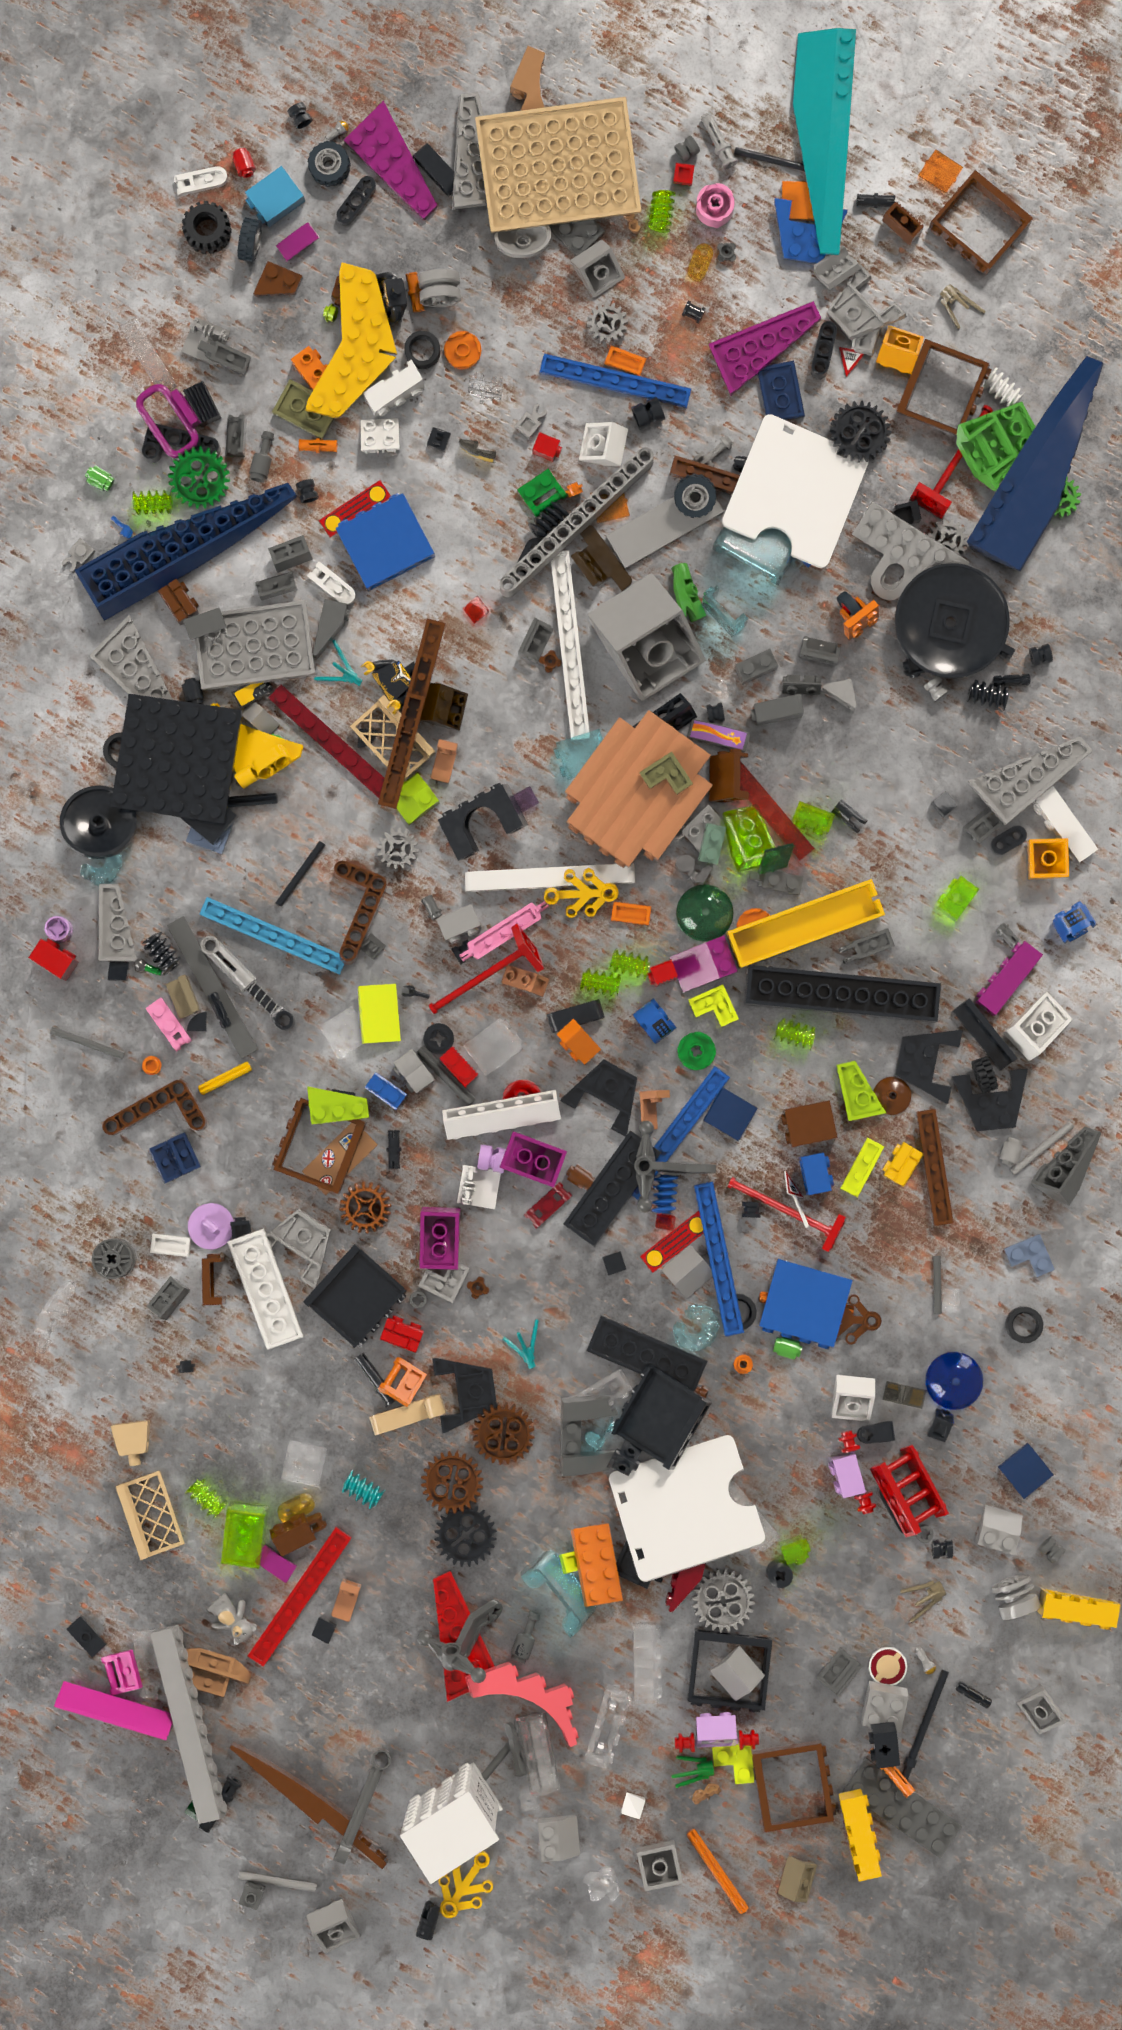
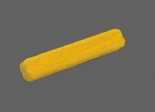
[198,1062,252,1095]

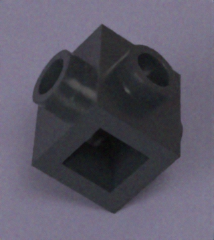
[612,1441,642,1476]

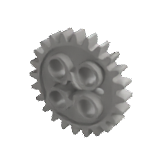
[692,1568,755,1633]

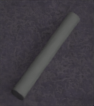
[933,1256,942,1314]

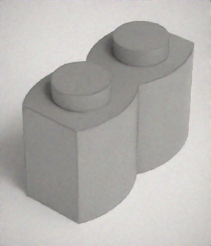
[393,1049,435,1094]

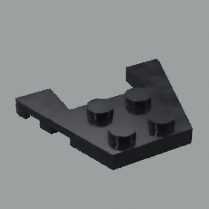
[895,1030,963,1104]
[560,1059,637,1137]
[952,1068,1028,1132]
[432,1358,497,1434]

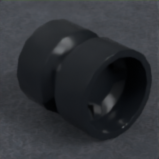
[631,397,665,430]

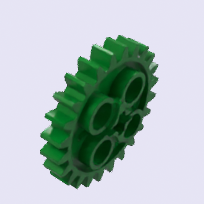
[168,446,230,509]

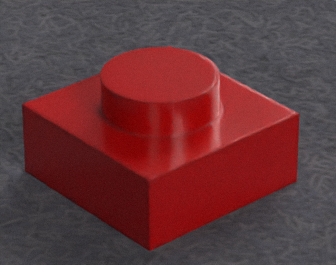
[673,163,695,186]

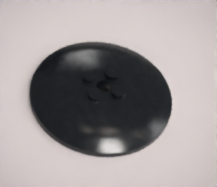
[895,563,1010,678]

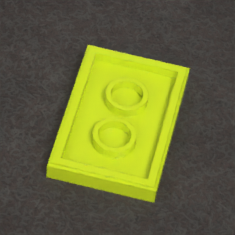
[357,984,401,1044]

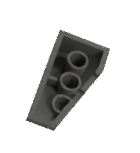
[1031,1127,1101,1206]

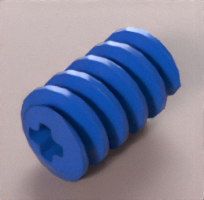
[652,1174,678,1214]

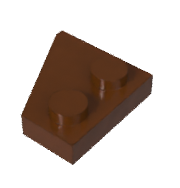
[253,261,303,297]

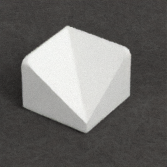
[621,1792,645,1819]

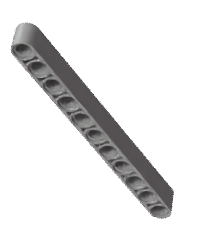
[499,447,654,597]

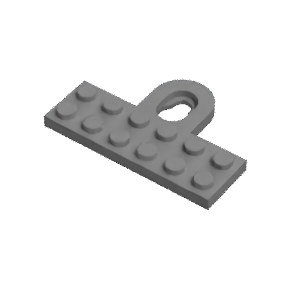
[852,501,969,600]

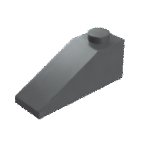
[313,599,351,659]

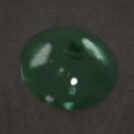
[676,884,734,942]

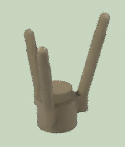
[940,284,986,329]
[900,1580,946,1623]

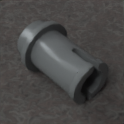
[421,895,442,920]
[996,923,1020,948]

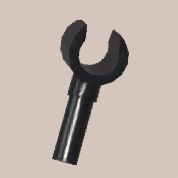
[402,985,430,999]

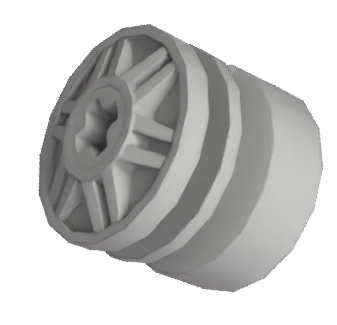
[991,1574,1041,1620]

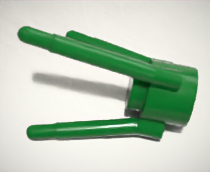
[671,1755,714,1788]

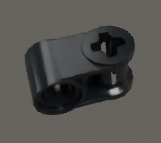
[857,1421,895,1444]

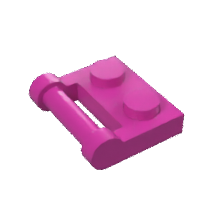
[101,1649,143,1695]

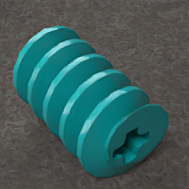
[342,1470,385,1509]

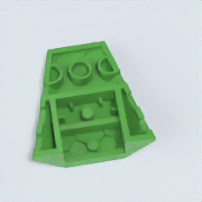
[956,402,1035,491]

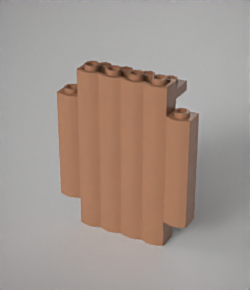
[565,710,713,868]

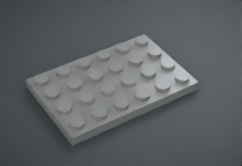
[192,600,316,691]

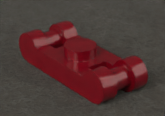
[523,1182,573,1229]

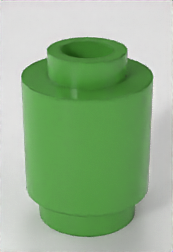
[85,465,115,492]
[773,1337,802,1360]

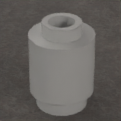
[999,1137,1023,1167]

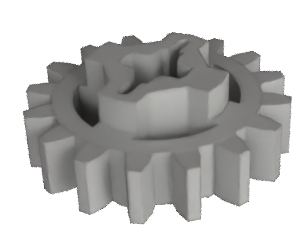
[587,302,628,345]
[927,519,968,555]
[377,828,419,870]

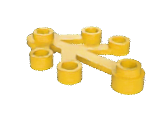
[544,868,619,918]
[438,1851,493,1918]

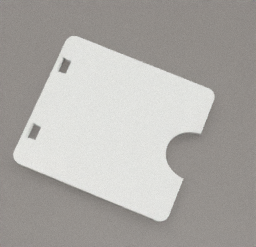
[722,415,868,568]
[609,1435,765,1582]

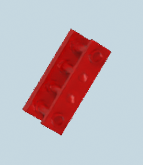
[869,1445,949,1538]

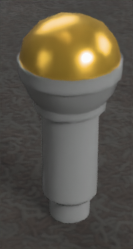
[323,121,349,142]
[915,1646,936,1675]

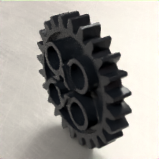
[829,400,892,463]
[434,1505,497,1567]

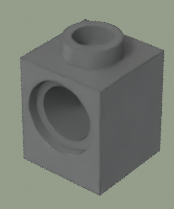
[239,1881,265,1910]

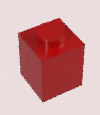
[532,432,563,462]

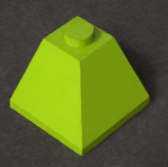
[397,772,440,825]

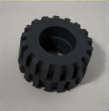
[182,201,232,254]

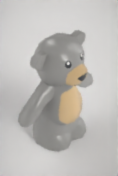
[207,1592,257,1645]

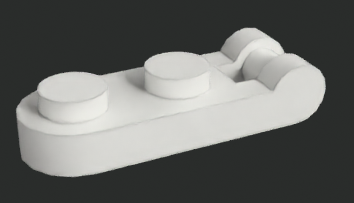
[174,166,228,197]
[307,561,356,605]

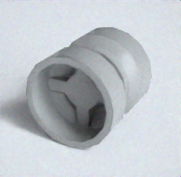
[924,676,950,701]

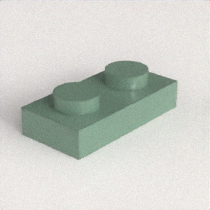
[698,823,726,865]

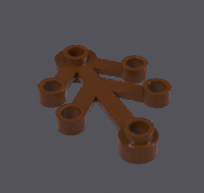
[836,1294,882,1345]

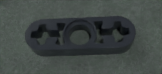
[336,176,376,226]

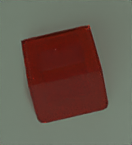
[463,595,489,624]
[655,1213,676,1231]

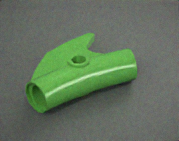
[671,563,706,622]

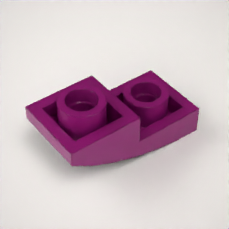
[276,222,320,261]
[255,1544,297,1583]

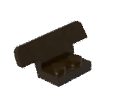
[571,525,632,591]

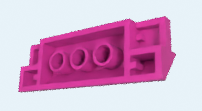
[54,1681,174,1740]

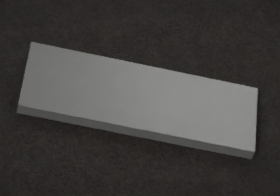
[606,492,724,569]

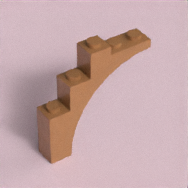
[510,46,545,111]

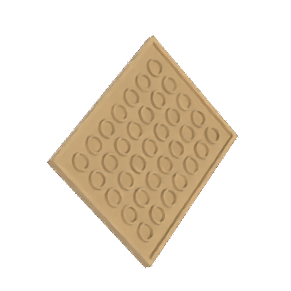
[475,97,641,233]

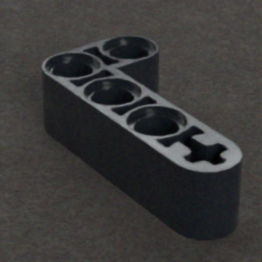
[142,424,221,463]

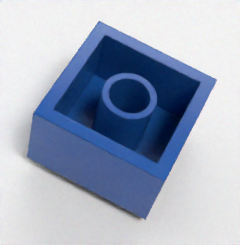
[798,1153,834,1195]

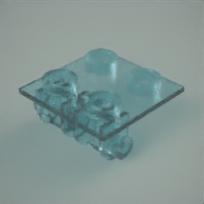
[585,1416,615,1452]

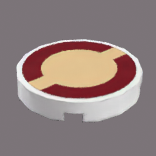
[868,1647,907,1685]

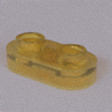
[687,243,713,282]
[277,1493,315,1522]

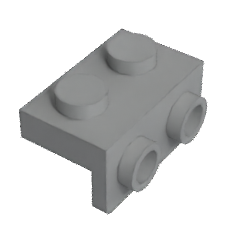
[813,245,861,290]

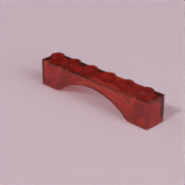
[740,761,815,863]

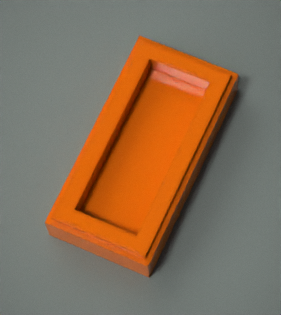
[604,345,647,376]
[611,901,651,926]

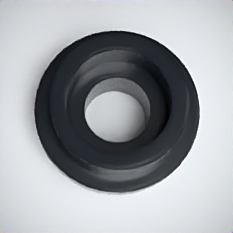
[176,1360,195,1373]

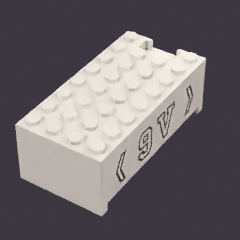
[400,1762,503,1884]

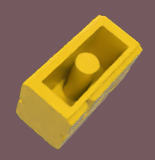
[882,1142,923,1187]

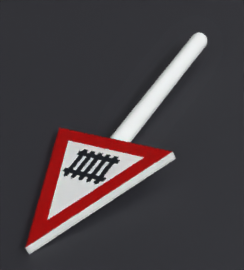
[839,338,865,377]
[784,1171,809,1228]

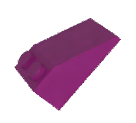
[670,936,738,993]
[499,1131,567,1188]
[419,1207,461,1270]

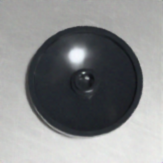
[59,785,137,859]

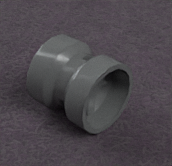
[674,136,700,162]
[1038,1536,1066,1563]

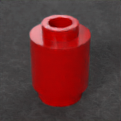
[232,148,256,178]

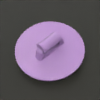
[188,1203,233,1249]

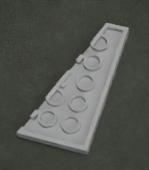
[452,92,487,210]
[89,615,173,700]
[967,736,1093,825]

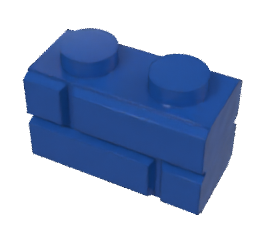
[364,1072,408,1110]

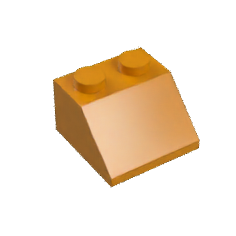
[876,325,924,374]
[1027,838,1069,880]

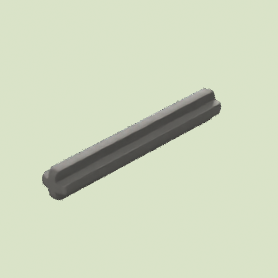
[417,1046,476,1106]

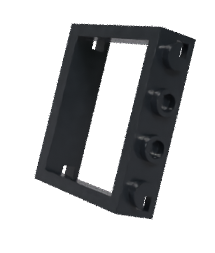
[687,1629,773,1713]

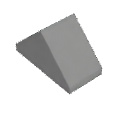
[821,679,857,711]
[242,700,280,735]

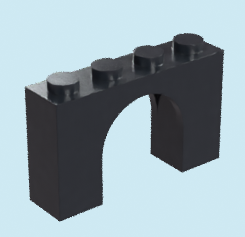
[438,783,528,861]

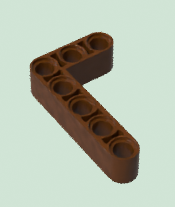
[334,860,387,965]
[102,1080,208,1135]

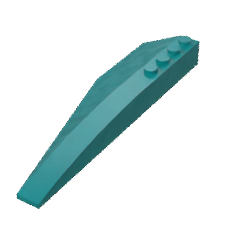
[793,28,856,255]

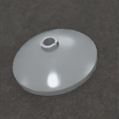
[494,225,551,258]

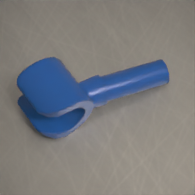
[111,516,133,539]

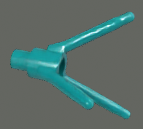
[314,640,363,686]
[503,1319,539,1369]

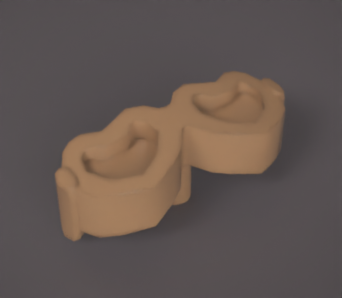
[623,214,641,234]
[692,1783,721,1805]

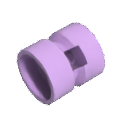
[44,916,73,943]
[477,1144,506,1173]

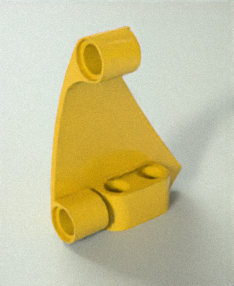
[211,703,304,789]

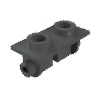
[782,674,822,696]

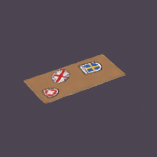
[302,1123,378,1196]

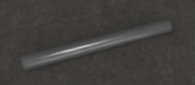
[50,1027,125,1059]
[481,1741,511,1781]

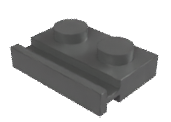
[816,1647,863,1697]

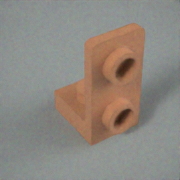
[431,739,458,783]
[501,965,549,997]
[640,1090,670,1130]
[331,1578,362,1622]

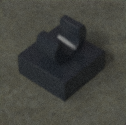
[427,427,451,452]

